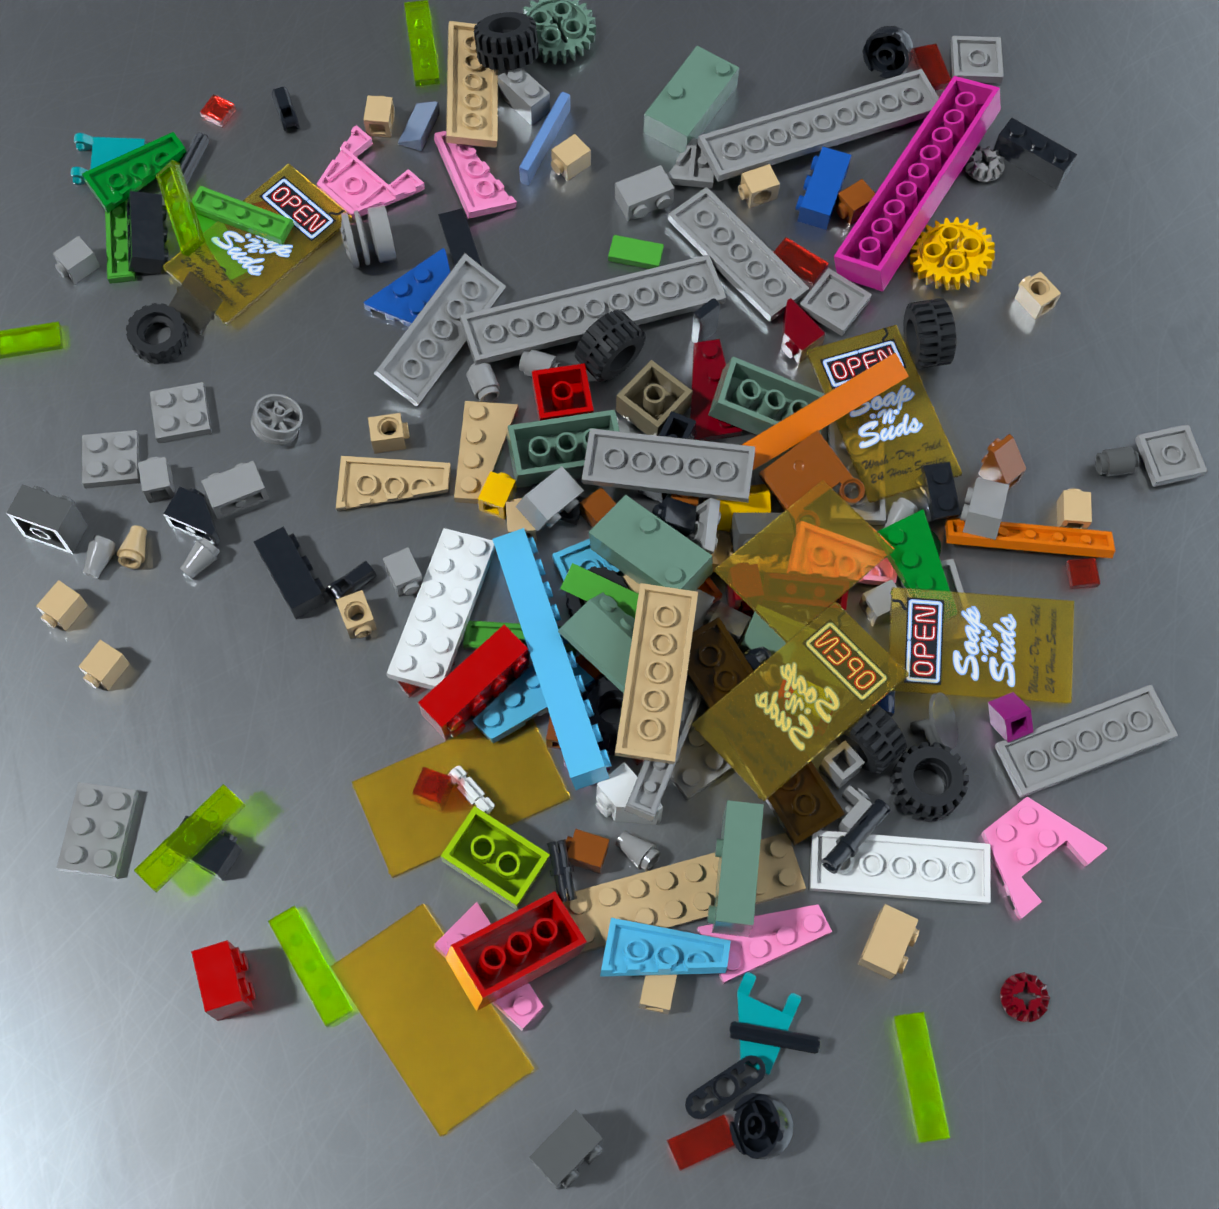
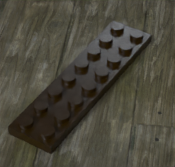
[687,617,845,846]

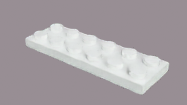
[386,528,496,690]
[809,830,991,905]

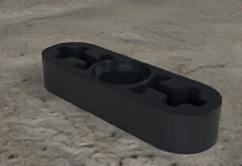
[685,1055,766,1119]

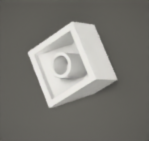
[596,762,663,825]

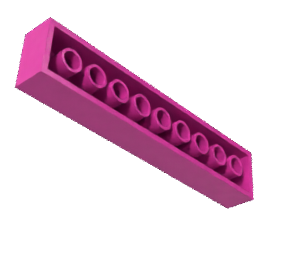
[834,76,1001,292]

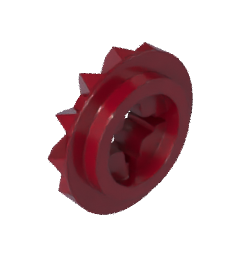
[1000,972,1051,1022]

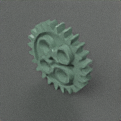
[523,0,596,64]

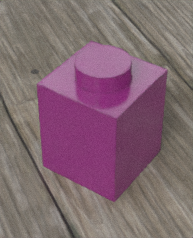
[988,692,1033,742]

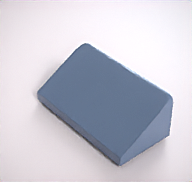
[398,101,440,151]

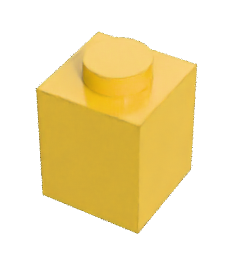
[478,471,517,519]

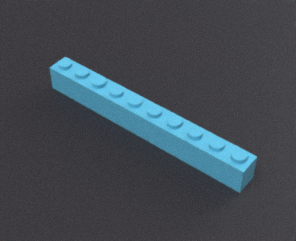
[493,528,612,790]

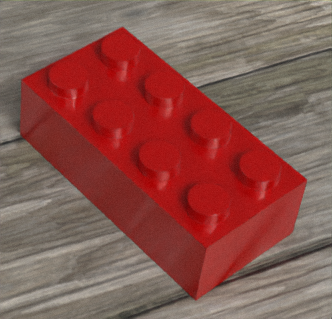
[418,624,530,740]
[445,891,587,1011]

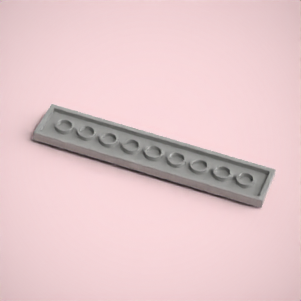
[697,69,939,182]
[460,255,726,365]

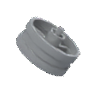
[251,394,303,445]

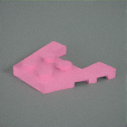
[317,125,425,220]
[981,797,1107,920]

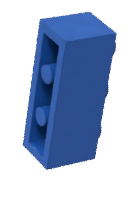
[795,147,852,230]

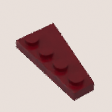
[690,339,742,441]

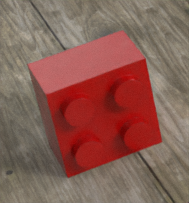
[532,363,594,421]
[191,940,256,1021]

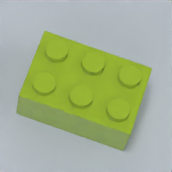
[441,806,550,910]

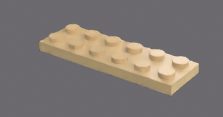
[446,21,498,148]
[615,583,698,764]

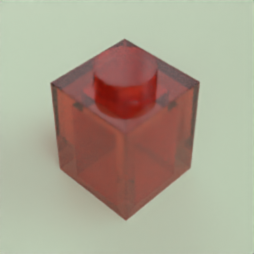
[412,767,453,813]

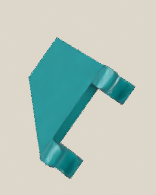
[71,133,145,185]
[737,972,801,1075]

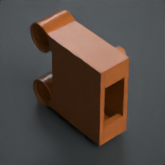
[759,430,865,530]

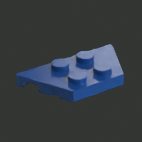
[363,248,450,327]

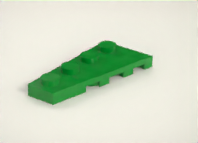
[82,132,186,214]
[874,509,957,623]

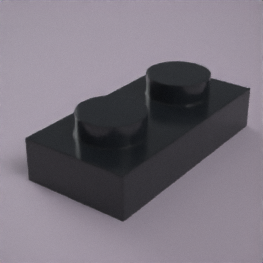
[921,462,961,521]

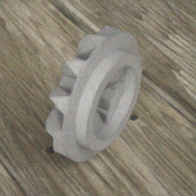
[964,145,1005,182]

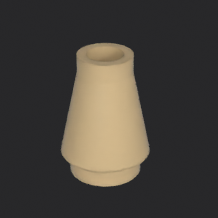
[117,526,147,569]

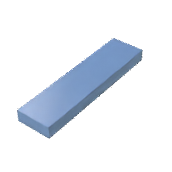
[519,92,570,186]

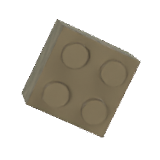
[616,360,693,436]

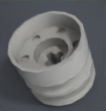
[340,205,397,268]

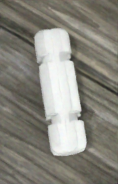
[448,765,495,814]

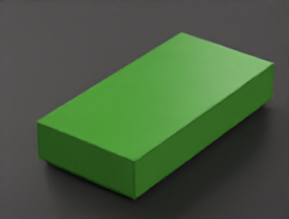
[608,235,664,269]

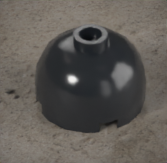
[862,26,914,78]
[730,1093,794,1160]

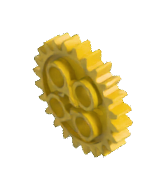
[910,217,995,290]

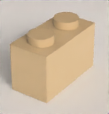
[858,904,920,980]

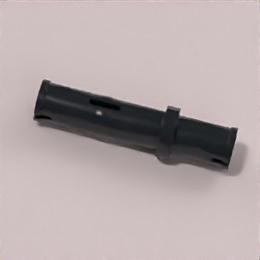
[821,799,891,874]

